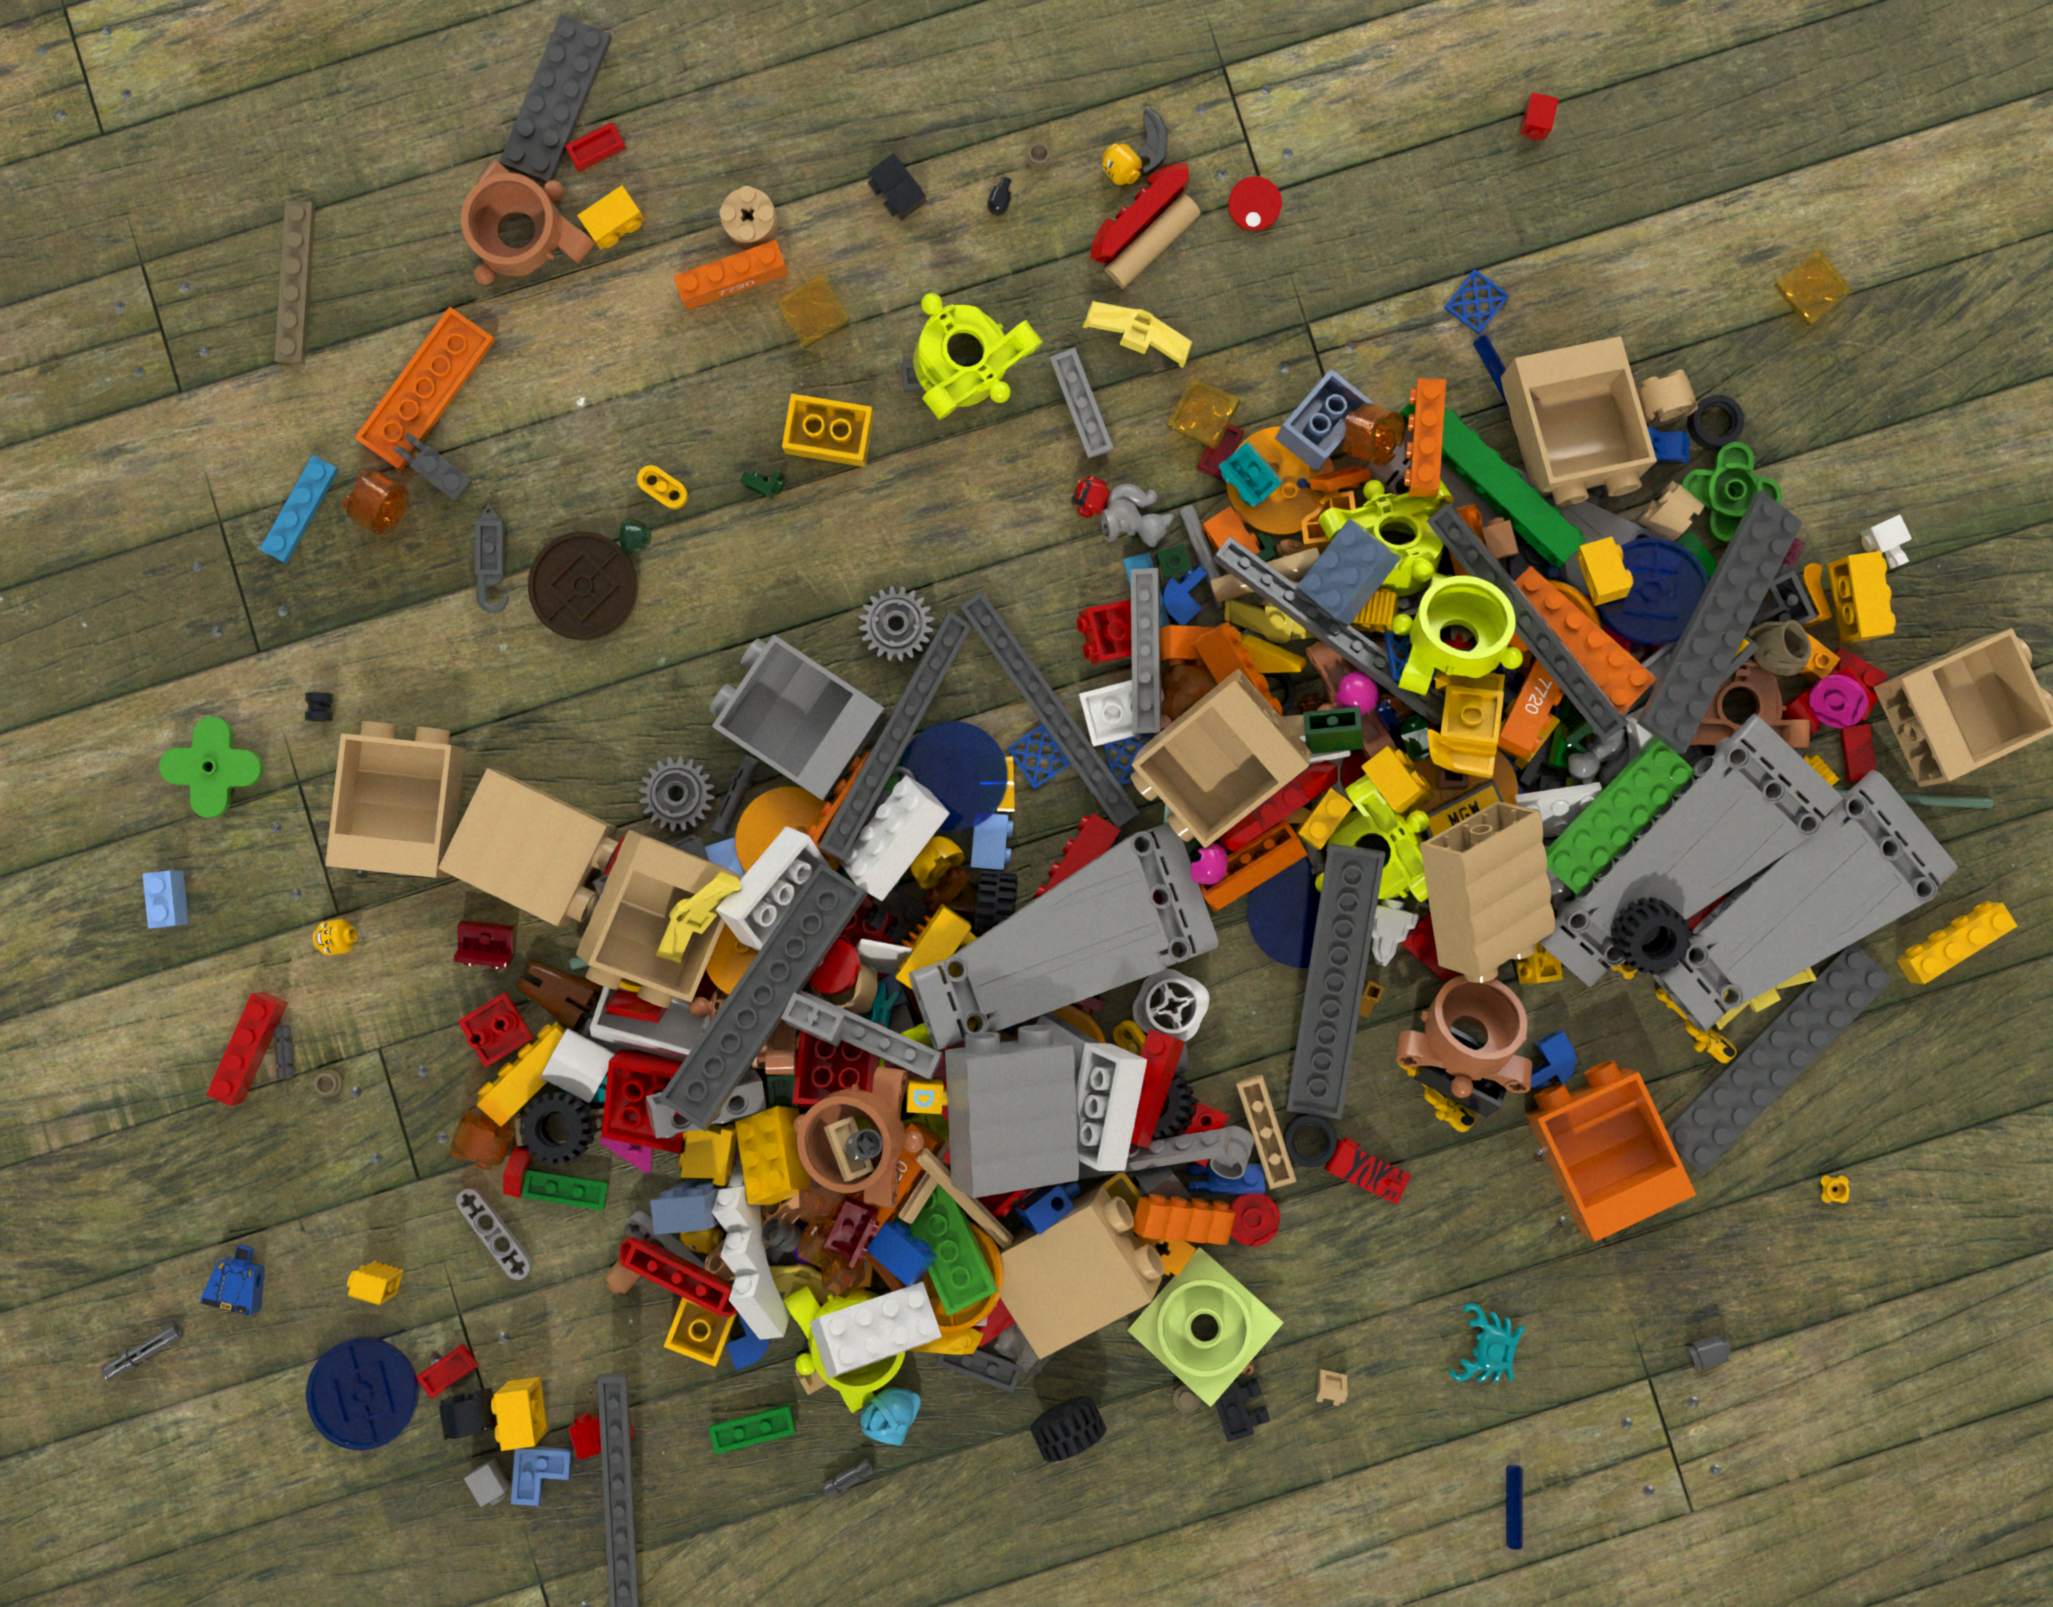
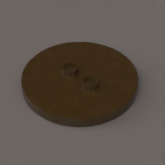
[528,531,638,641]

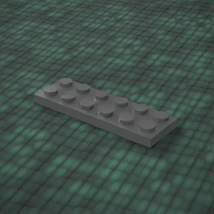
[499,14,612,183]

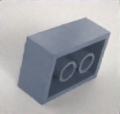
[1274,369,1374,472]
[1297,519,1402,625]
[650,1179,729,1235]

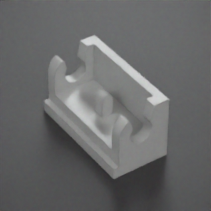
[781,993,847,1047]

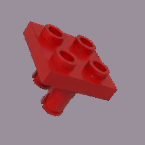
[458,992,535,1068]

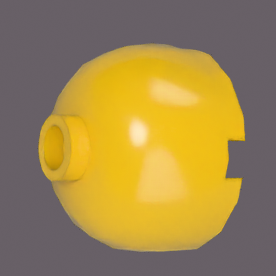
[910,836,965,889]

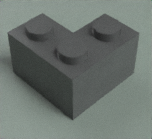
[1752,563,1817,627]
[1126,1165,1193,1201]

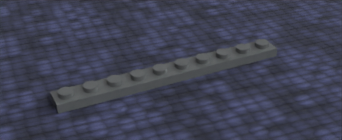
[1426,502,1628,741]
[1212,536,1445,726]
[959,591,1140,828]
[818,611,972,861]
[597,1373,640,1607]

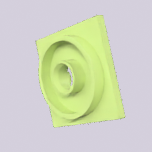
[1127,1247,1284,1407]

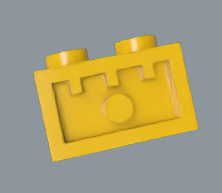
[1516,942,1563,984]

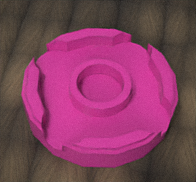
[1809,674,1868,728]

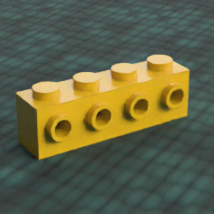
[1896,901,2017,984]
[477,1020,567,1127]

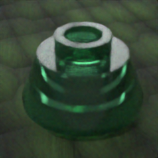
[620,517,651,554]

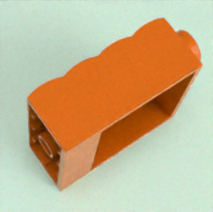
[1525,1060,1696,1242]

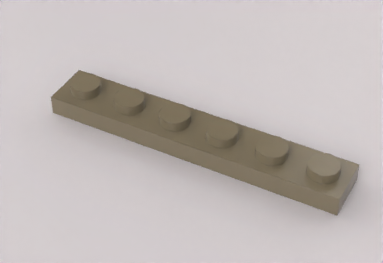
[274,201,316,365]

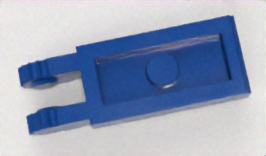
[1187,1164,1265,1194]

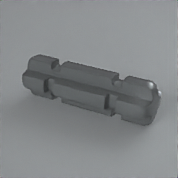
[274,1025,294,1080]
[823,1458,875,1498]

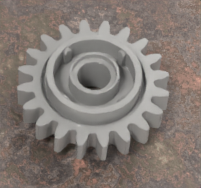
[859,586,934,662]
[639,756,716,832]

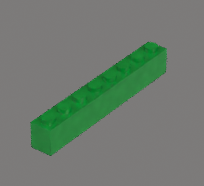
[1397,403,1586,570]

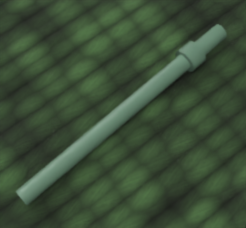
[1836,788,1993,809]

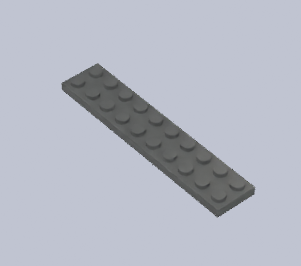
[1636,490,1803,754]
[1286,843,1385,1120]
[658,863,868,1132]
[1665,942,1893,1174]

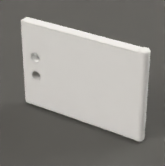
[855,939,912,975]

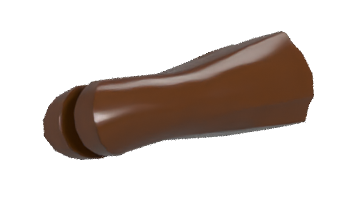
[516,960,602,1032]

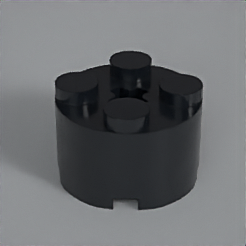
[439,1388,498,1440]

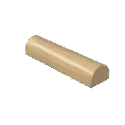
[1104,193,1201,289]
[1211,547,1321,603]
[1236,1075,1297,1190]

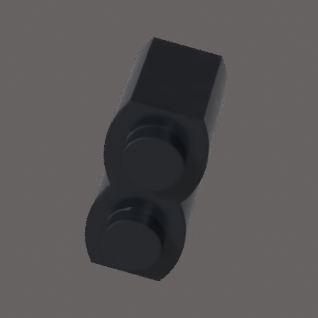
[867,153,927,221]

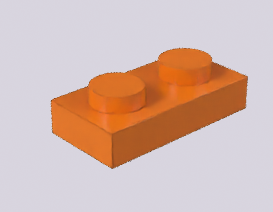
[1310,466,1371,495]

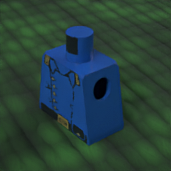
[1013,1181,1081,1235]
[199,1245,265,1316]

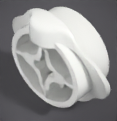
[1132,969,1209,1042]

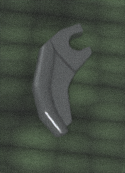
[1137,107,1168,176]

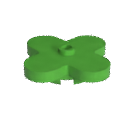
[1680,442,1783,543]
[159,717,264,818]

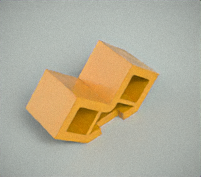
[1301,491,1356,554]

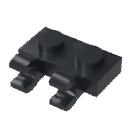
[864,884,929,943]
[1215,1378,1270,1442]

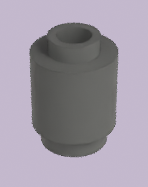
[1686,1335,1731,1370]

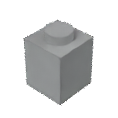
[464,1457,511,1507]

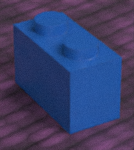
[867,1220,937,1286]

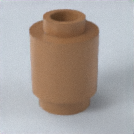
[605,1260,641,1294]

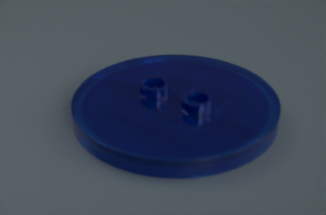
[1596,538,1709,646]
[899,721,1009,832]
[1247,859,1321,968]
[306,1337,419,1451]

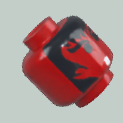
[1071,476,1111,519]

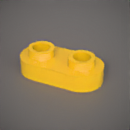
[637,465,688,510]
[1113,1020,1146,1056]

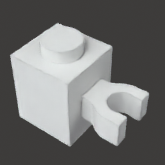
[1860,515,1912,569]

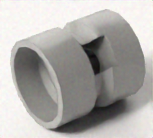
[1210,1126,1254,1179]

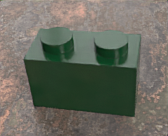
[1303,706,1364,754]

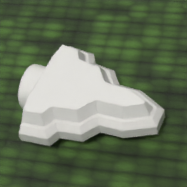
[1371,899,1419,966]

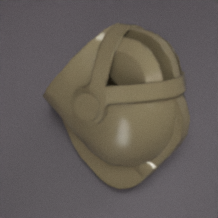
[1746,620,1812,676]

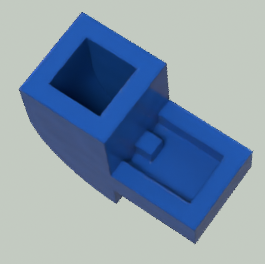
[1647,427,1690,465]
[1162,566,1207,626]
[1531,1030,1576,1089]
[726,1313,772,1370]

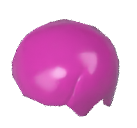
[1335,671,1379,716]
[1191,843,1228,884]

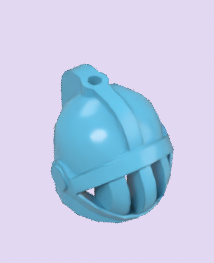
[861,1387,920,1445]

